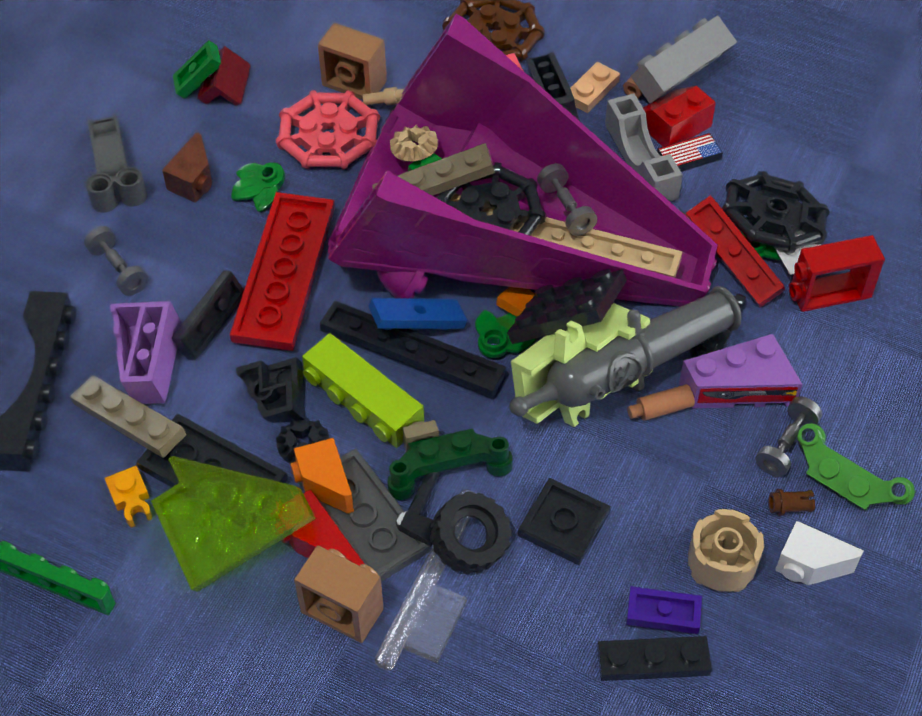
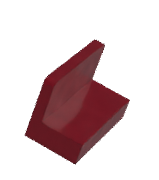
[197,46,251,106]

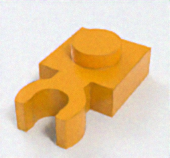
[104,465,152,528]

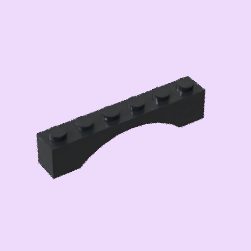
[0,291,76,472]

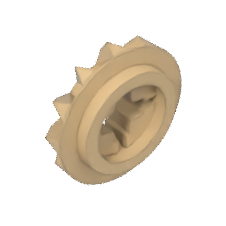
[390,124,438,161]

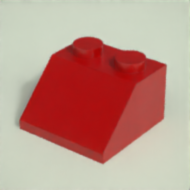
[643,86,716,147]

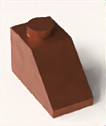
[162,132,213,203]

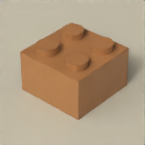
[318,23,387,100]
[294,545,384,643]

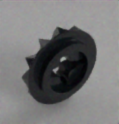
[276,417,330,463]

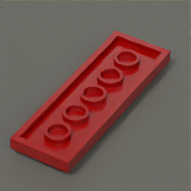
[230,192,335,351]

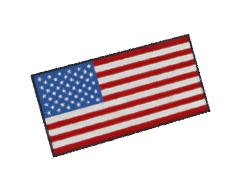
[657,133,723,172]

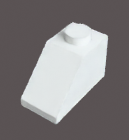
[775,521,864,585]

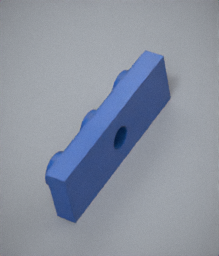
[368,298,467,330]

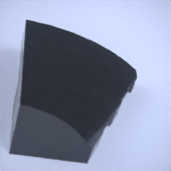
[236,357,305,422]

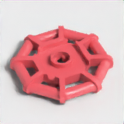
[276,90,380,170]

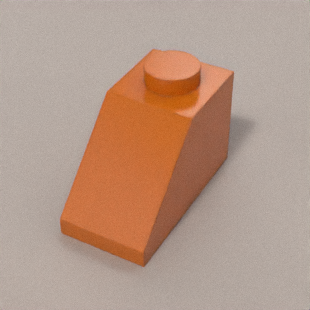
[290,438,354,513]

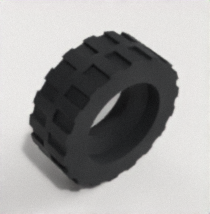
[430,492,512,574]

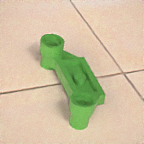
[797,423,916,510]

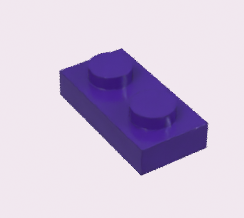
[626,586,702,635]

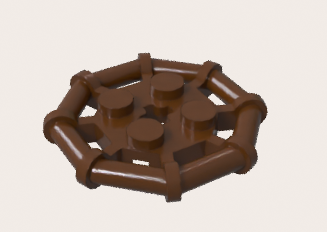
[442,0,545,62]

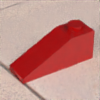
[274,489,364,566]

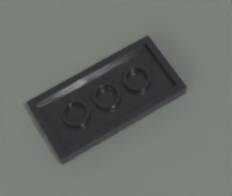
[136,414,288,530]

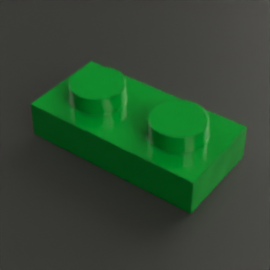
[173,40,221,99]

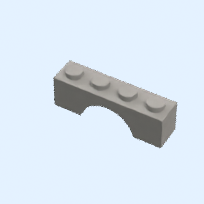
[605,93,683,201]

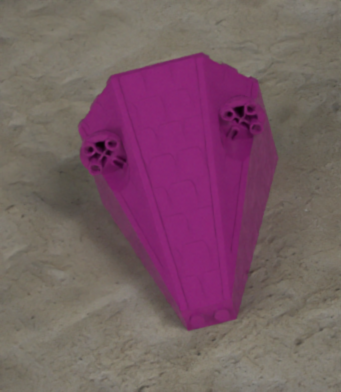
[328,14,718,307]

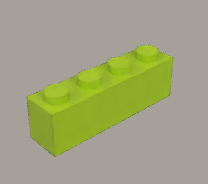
[302,333,424,448]

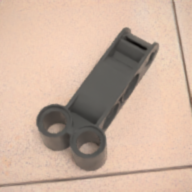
[85,113,147,213]

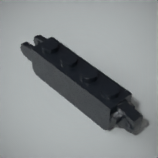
[526,52,579,120]

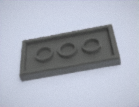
[299,448,431,582]

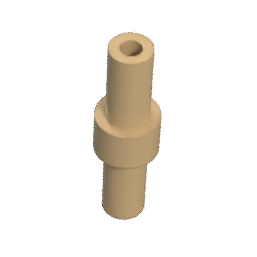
[363,87,404,105]

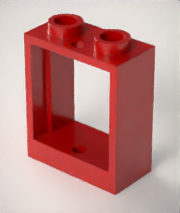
[789,235,885,312]

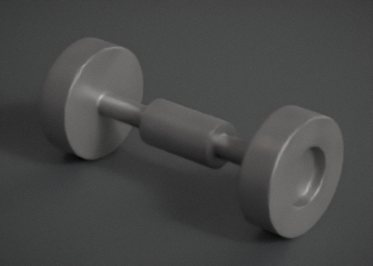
[537,163,597,236]
[84,226,149,296]
[755,396,822,477]

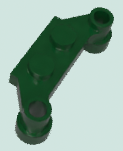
[387,428,513,500]

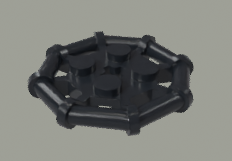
[435,162,546,236]
[722,171,830,254]

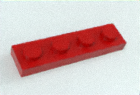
[686,195,785,308]

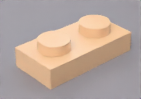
[570,61,620,113]

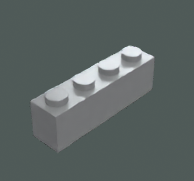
[631,15,737,104]

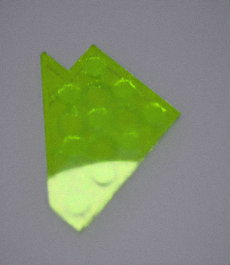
[151,456,316,592]

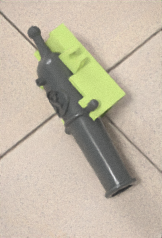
[509,286,742,427]

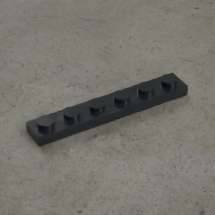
[319,300,506,398]

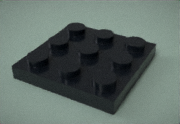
[507,269,627,344]

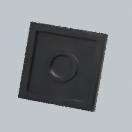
[517,478,611,565]

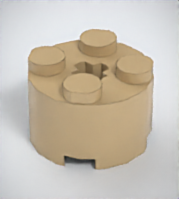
[688,509,764,592]

